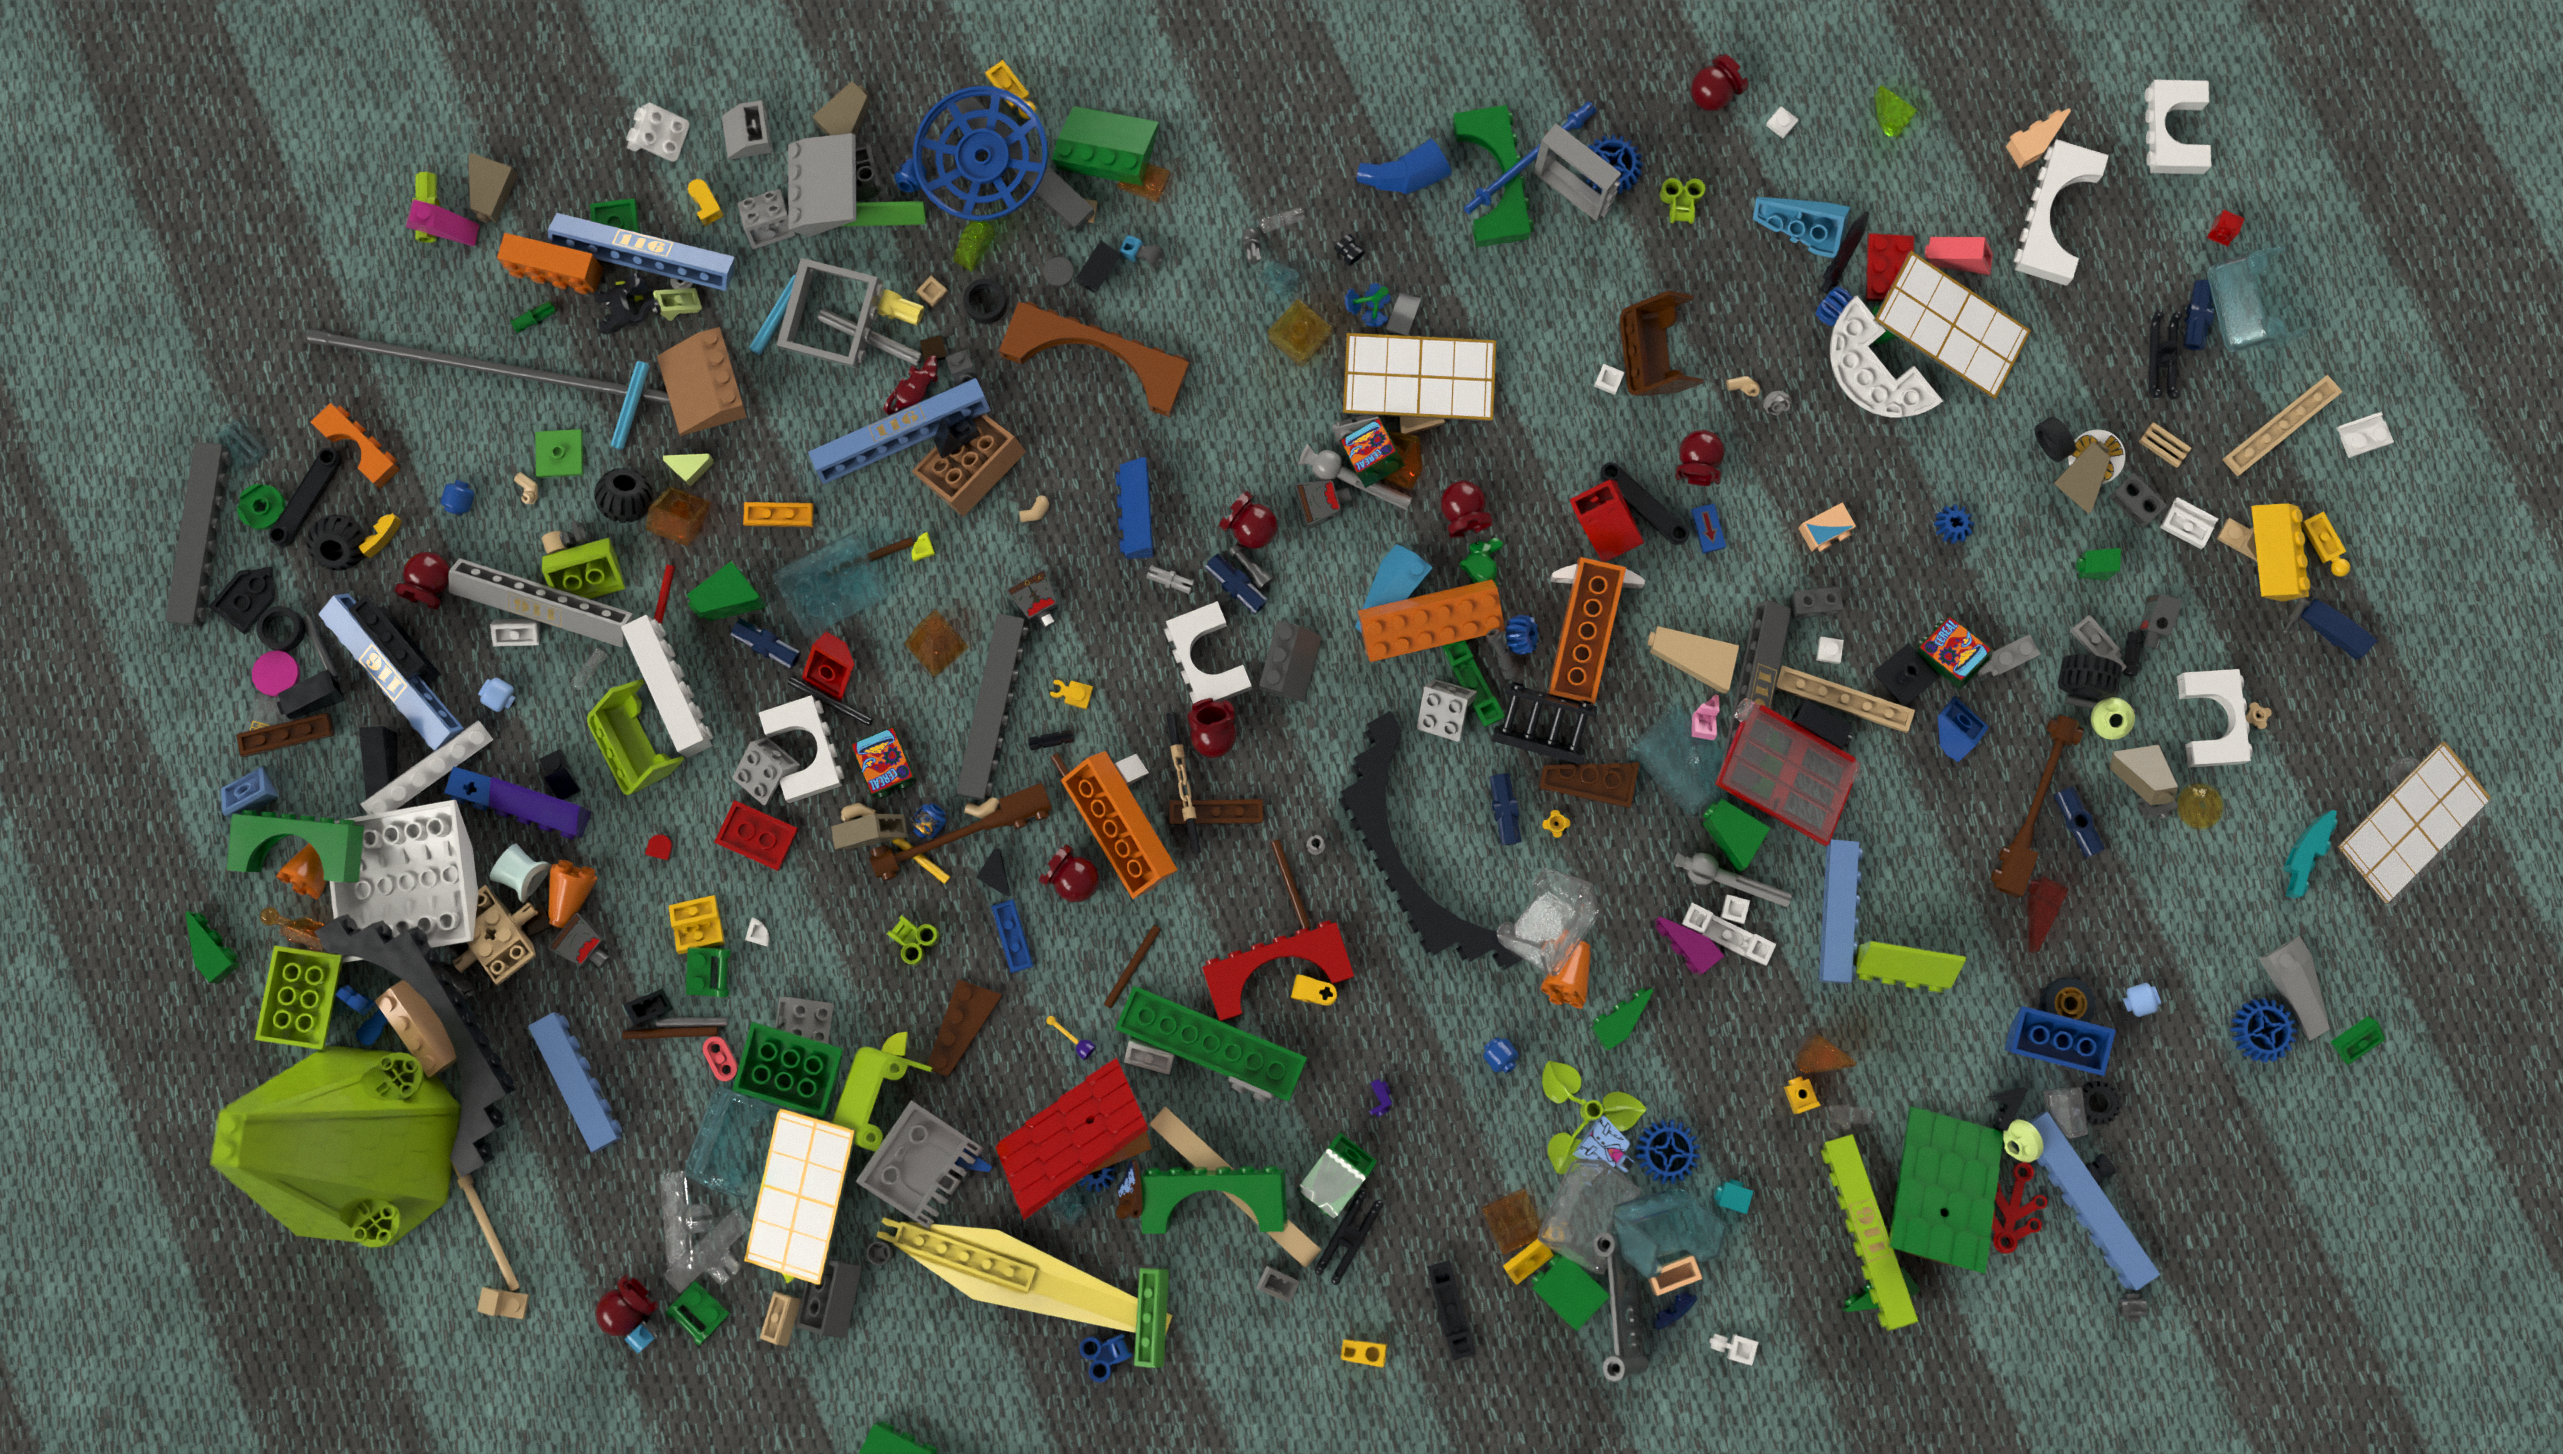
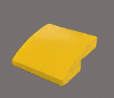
[668,895,725,955]

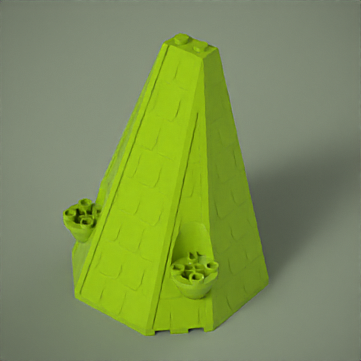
[211,1045,462,1248]

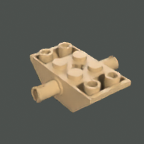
[452,885,538,986]

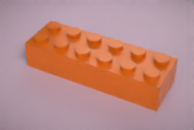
[1547,557,1626,704]
[1357,579,1505,662]
[1061,751,1178,899]

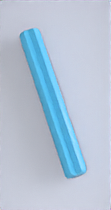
[749,275,796,355]
[611,361,650,449]

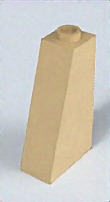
[1647,626,1739,694]

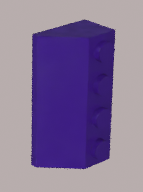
[489,777,591,840]

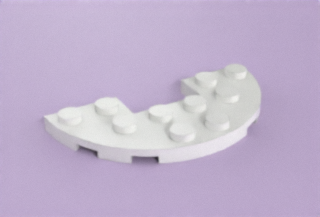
[1830,296,1943,417]

